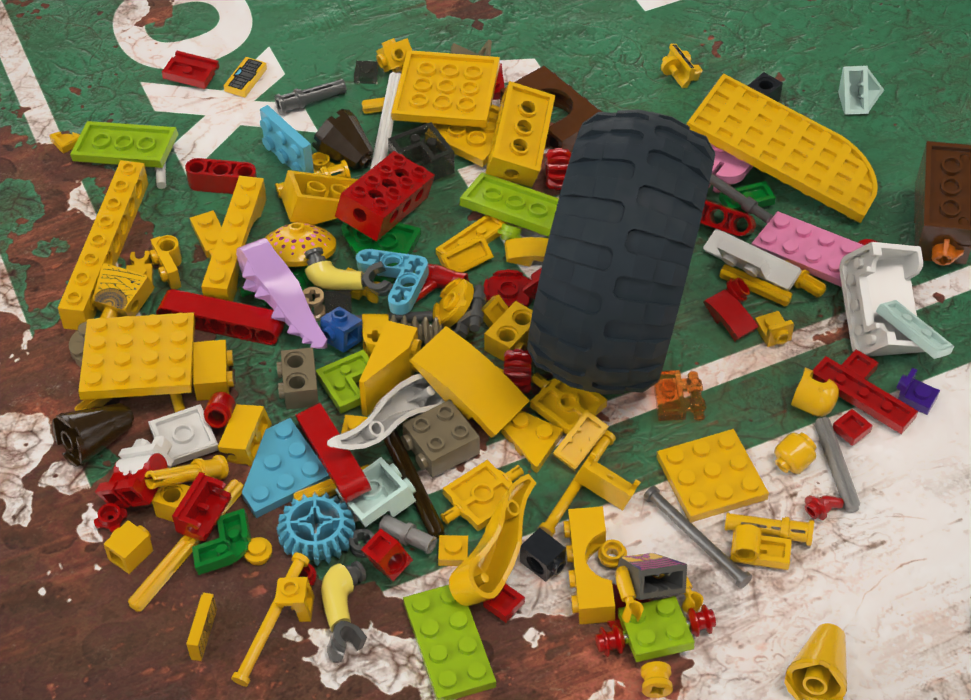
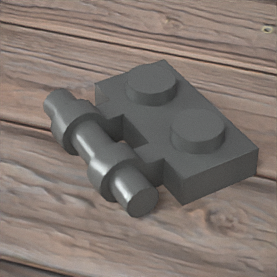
[448,285,486,339]

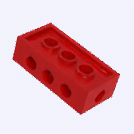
[335,151,435,241]

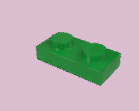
[719,181,776,212]

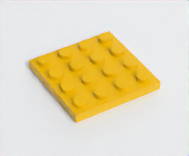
[391,50,500,128]
[78,312,195,400]

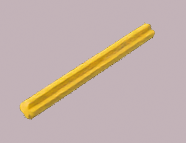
[128,479,244,612]

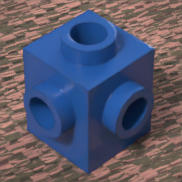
[320,306,362,353]

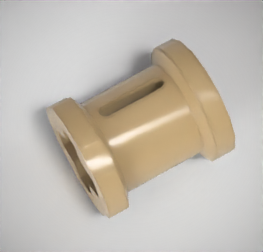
[303,287,326,321]

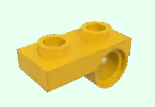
[149,235,182,289]
[730,524,792,570]

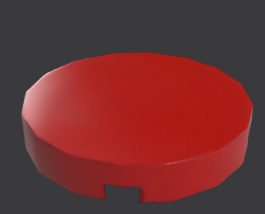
[483,269,534,308]

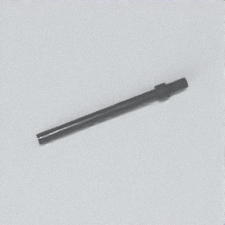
[709,173,773,224]

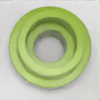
[497,223,522,241]

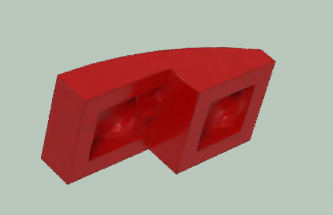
[703,290,759,341]

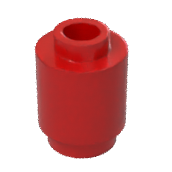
[204,392,236,428]

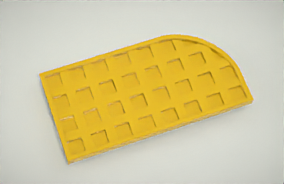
[686,73,878,223]

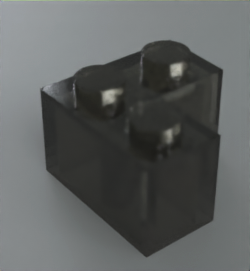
[388,122,455,181]

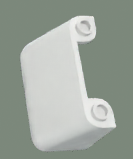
[839,242,933,357]

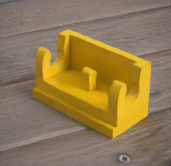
[218,404,272,467]
[575,451,641,511]

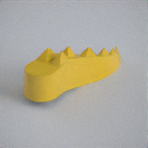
[449,474,537,606]

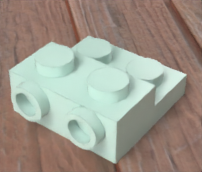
[335,457,416,527]

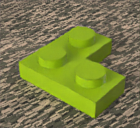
[316,349,369,414]

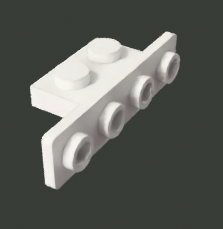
[703,229,801,291]

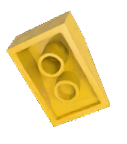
[281,170,358,225]
[359,320,421,416]

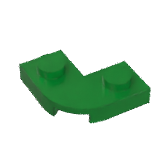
[192,508,251,575]

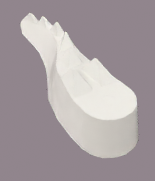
[327,373,445,450]

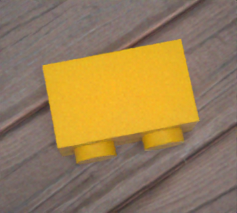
[193,339,234,401]

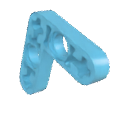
[356,249,429,315]

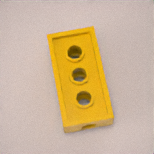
[485,81,555,188]

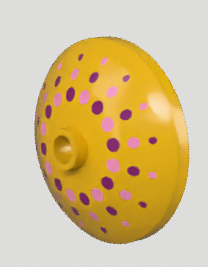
[265,222,337,267]

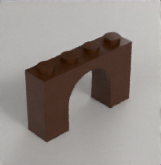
[500,66,602,153]

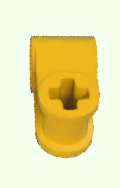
[362,314,389,358]

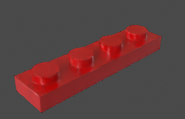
[812,356,918,435]

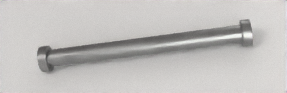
[644,486,752,589]

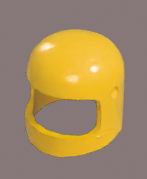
[791,367,839,417]

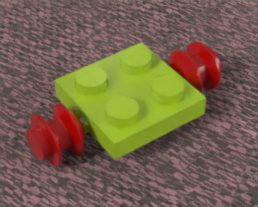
[595,596,716,662]

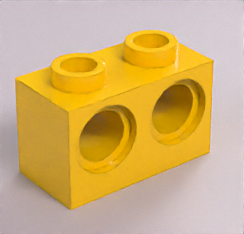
[484,301,533,361]

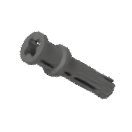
[274,79,347,115]

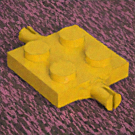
[530,372,607,435]
[440,459,524,532]

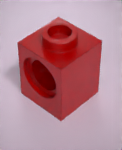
[361,529,413,581]

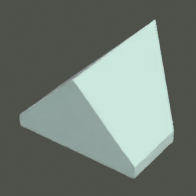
[838,66,884,115]

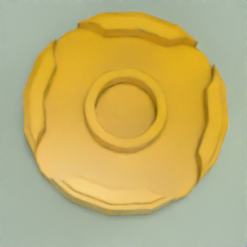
[432,278,474,327]

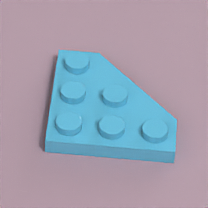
[242,418,330,518]

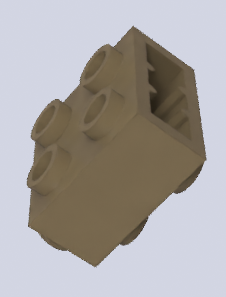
[401,400,480,478]

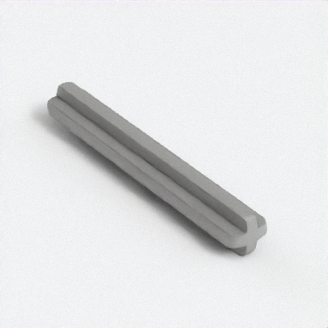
[815,417,861,512]

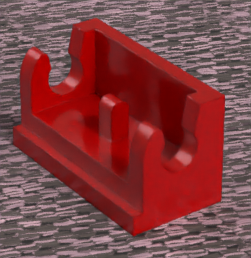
[172,472,232,542]

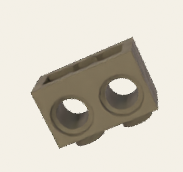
[276,347,319,410]

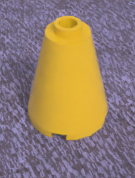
[784,623,847,700]

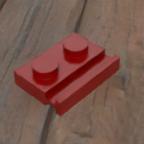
[162,50,219,89]

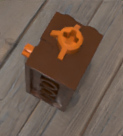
[914,141,971,265]

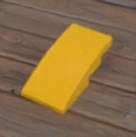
[409,326,530,438]

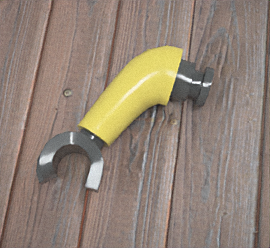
[304,247,393,297]
[321,561,367,662]

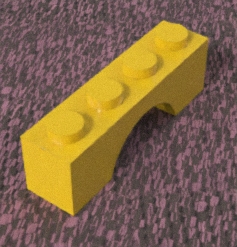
[563,506,615,625]

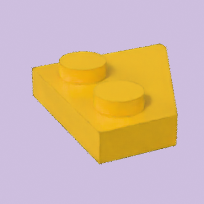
[501,410,563,473]

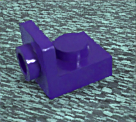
[896,368,940,415]

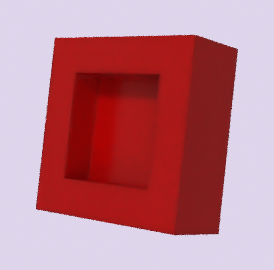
[841,349,879,380]
[832,409,873,446]
[483,583,525,623]

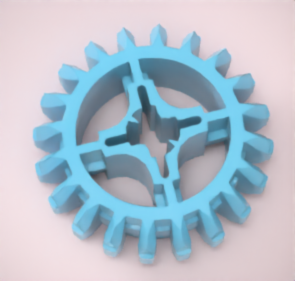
[277,492,355,566]

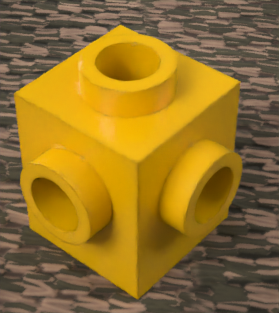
[376,38,412,73]

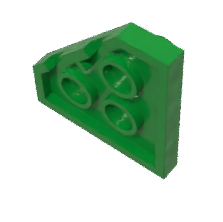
[341,222,421,285]

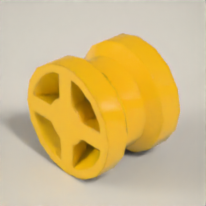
[640,661,673,698]

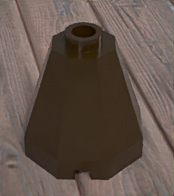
[312,109,373,169]

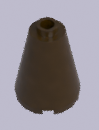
[52,403,134,467]

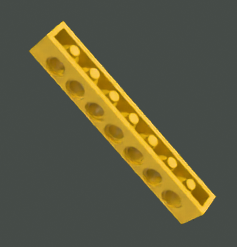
[58,160,149,330]

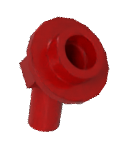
[805,495,844,520]

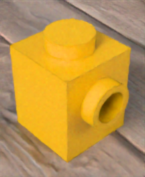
[104,521,153,574]

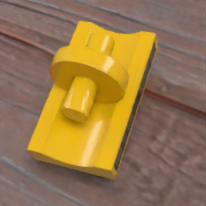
[661,44,702,88]

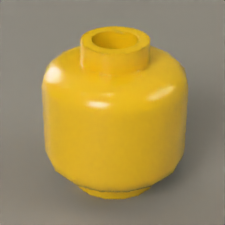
[774,432,817,474]

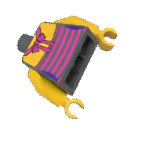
[615,553,704,623]

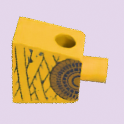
[93,263,155,318]

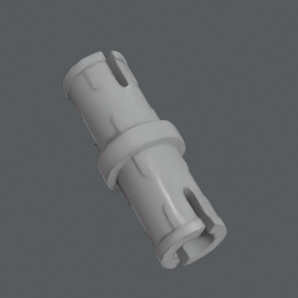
[379,514,437,554]

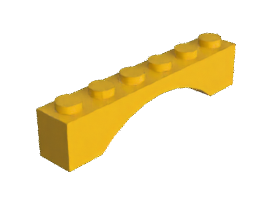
[201,176,267,301]

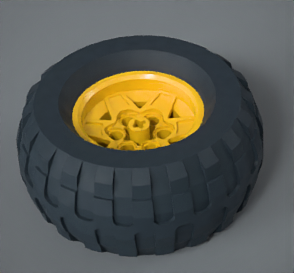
[527,109,715,394]

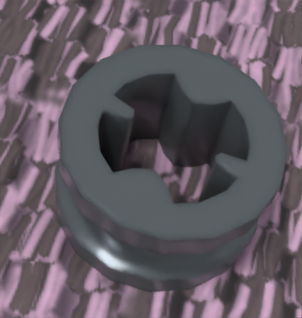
[349,529,374,558]

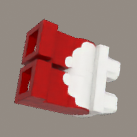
[95,435,174,508]

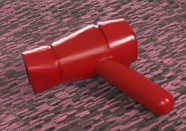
[415,264,469,303]

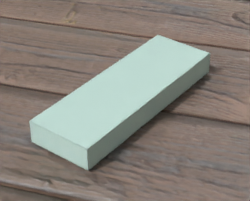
[876,300,954,359]

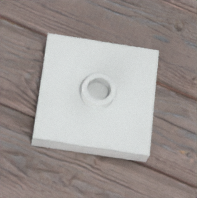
[148,404,219,467]

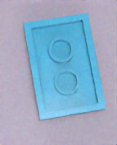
[260,105,314,173]

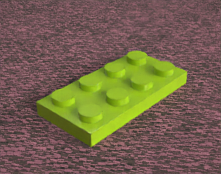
[70,121,178,168]
[459,172,559,237]
[403,585,496,700]

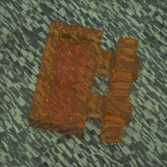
[653,370,706,421]

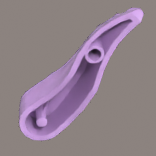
[236,238,327,349]

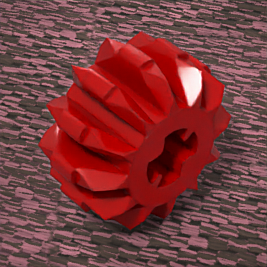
[545,148,571,190]
[504,349,532,394]

